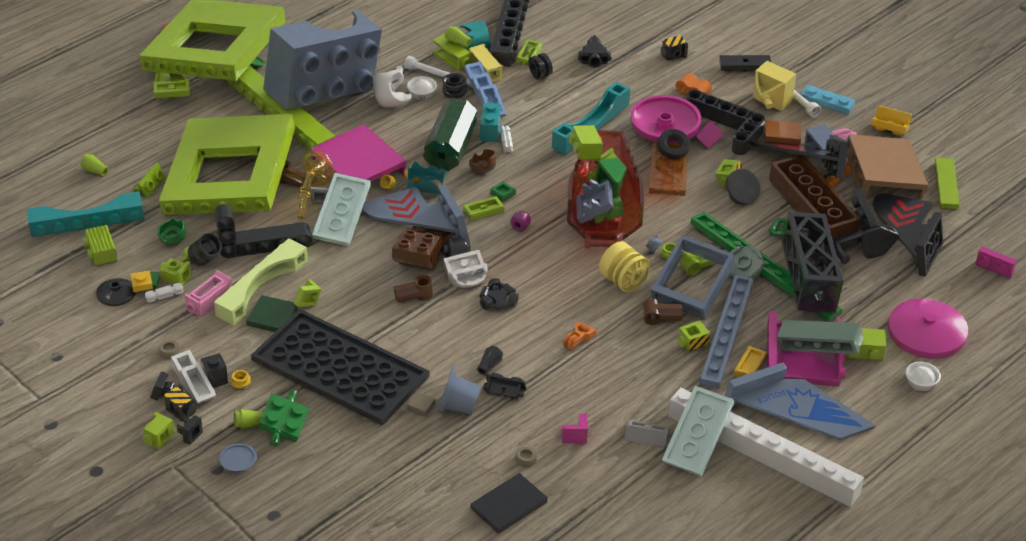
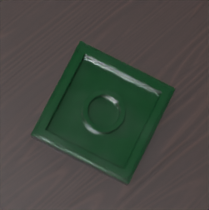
[246,295,298,332]

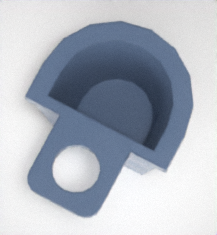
[438,364,481,415]

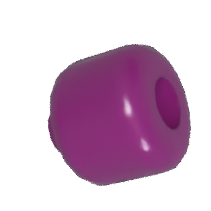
[510,211,531,232]

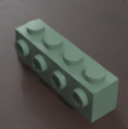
[777,320,864,354]

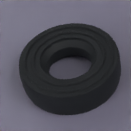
[657,129,690,160]

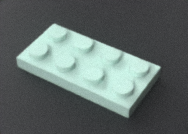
[312,173,371,247]
[662,386,734,477]

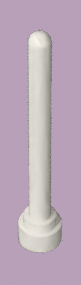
[404,55,472,87]
[793,90,822,118]

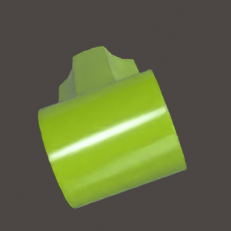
[679,252,716,276]

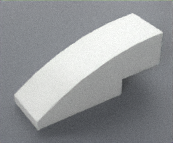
[171,350,216,404]

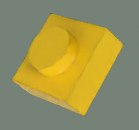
[130,270,153,292]

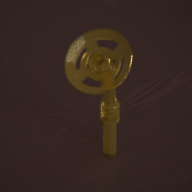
[297,150,334,219]

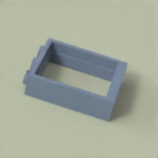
[651,235,735,319]

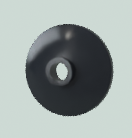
[96,278,136,306]

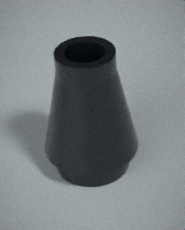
[477,346,503,375]

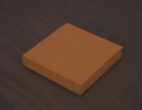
[765,120,801,145]

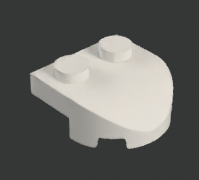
[442,250,488,288]

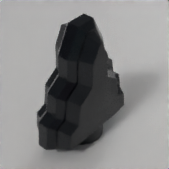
[578,35,612,67]

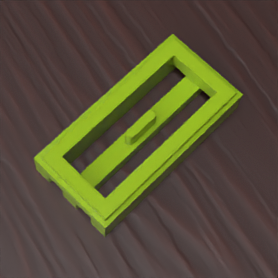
[516,40,542,65]
[463,196,504,221]

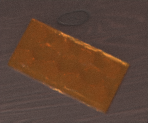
[649,142,688,196]

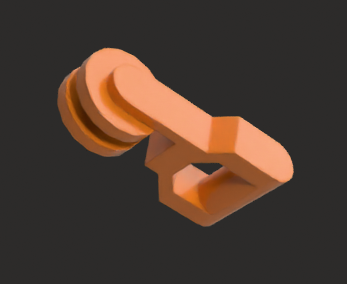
[563,321,597,350]

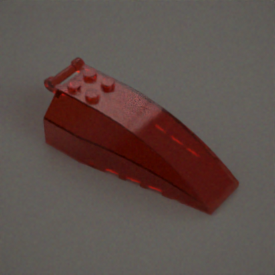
[567,130,644,249]

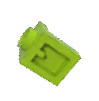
[294,280,321,307]

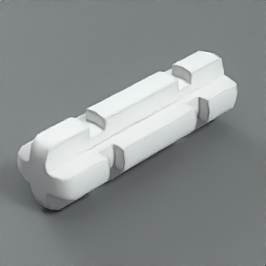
[500,125,513,153]
[145,283,184,303]

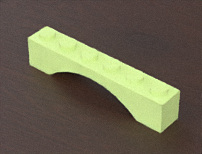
[214,238,307,326]

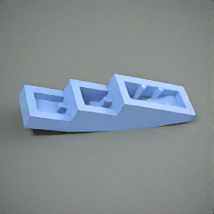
[464,61,507,116]

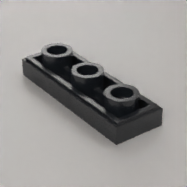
[719,55,772,72]

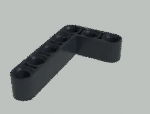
[686,90,765,155]
[215,204,313,258]

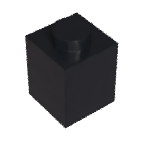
[201,353,228,388]

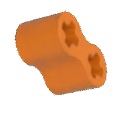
[675,73,712,94]

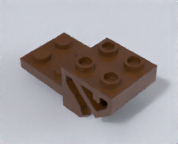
[392,226,450,270]

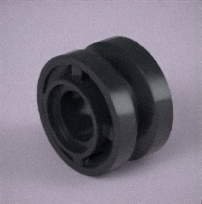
[528,53,553,80]
[442,73,467,98]

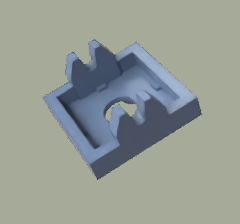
[576,179,613,224]

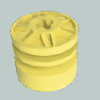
[599,241,650,293]

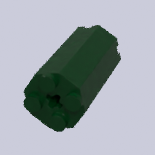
[423,98,477,171]

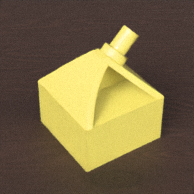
[752,61,796,111]

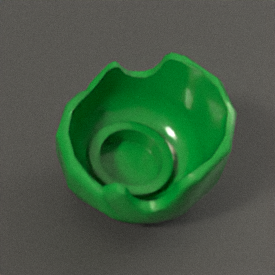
[157,218,186,245]

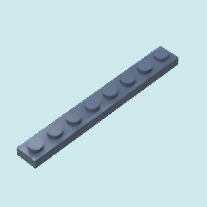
[700,275,754,388]

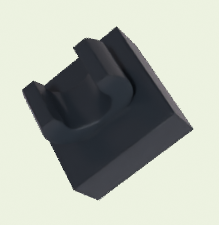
[150,371,175,401]
[176,415,203,445]

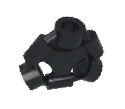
[479,278,519,310]

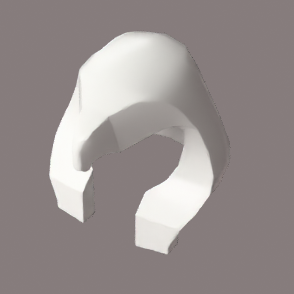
[373,66,412,108]

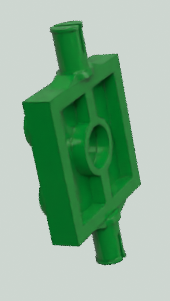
[258,390,310,447]

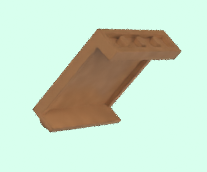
[846,134,928,199]

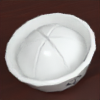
[407,76,437,100]
[905,362,941,391]

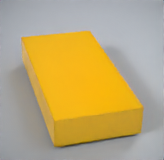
[733,346,768,377]

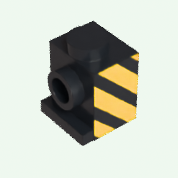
[661,35,688,61]
[164,385,197,422]

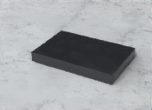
[471,473,548,534]

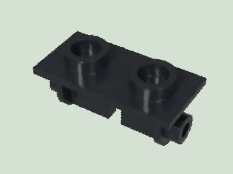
[483,373,527,399]

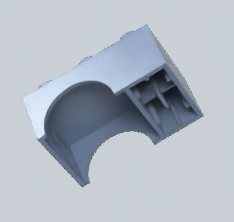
[263,10,382,110]

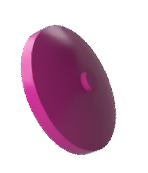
[630,95,701,144]
[888,299,968,359]

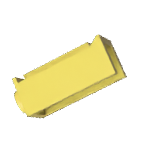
[469,44,503,82]

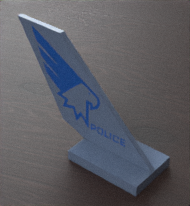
[725,362,876,440]

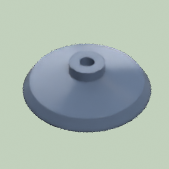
[219,443,257,472]

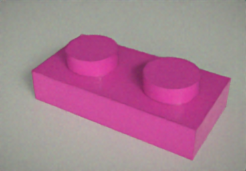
[975,246,1017,278]

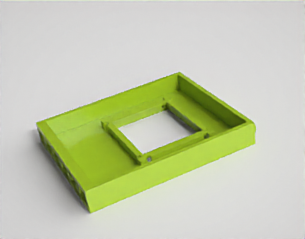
[139,0,286,81]
[159,114,295,215]

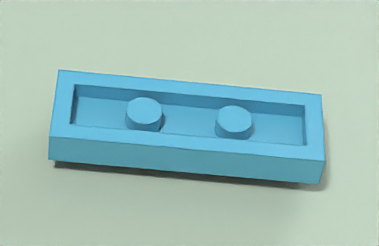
[801,85,855,115]

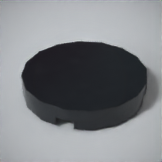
[725,168,760,205]

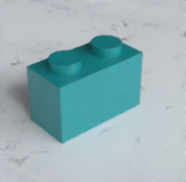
[480,103,501,142]

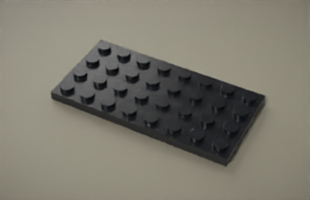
[251,309,430,426]

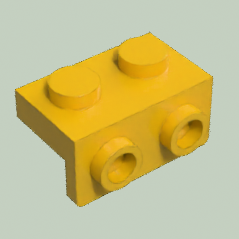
[871,106,912,136]

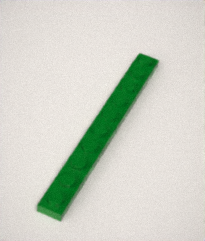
[690,212,842,322]

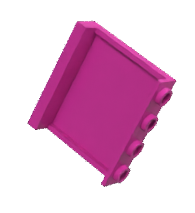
[310,125,407,182]
[767,311,845,386]

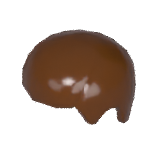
[469,149,496,173]

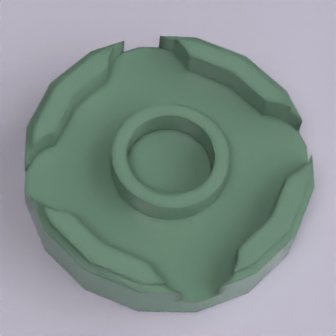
[729,245,764,279]

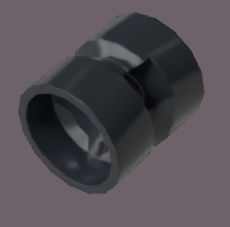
[188,233,222,266]

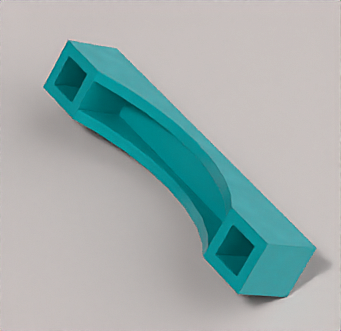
[552,82,630,155]
[27,192,144,237]

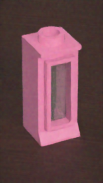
[185,270,232,317]

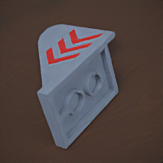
[363,185,470,244]

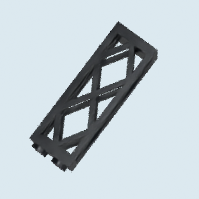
[782,211,844,313]

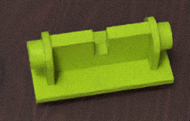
[133,162,166,198]

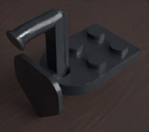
[833,188,900,264]

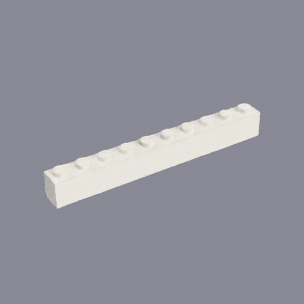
[668,388,864,507]

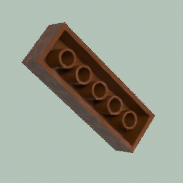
[769,155,861,244]

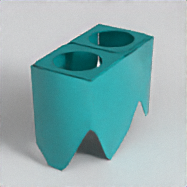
[460,21,491,52]
[407,161,445,194]

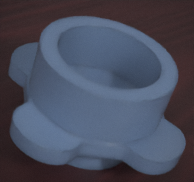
[646,234,662,254]

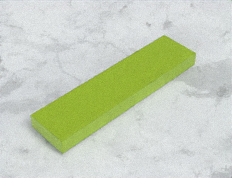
[935,157,959,209]

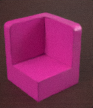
[696,121,724,148]
[561,414,588,443]

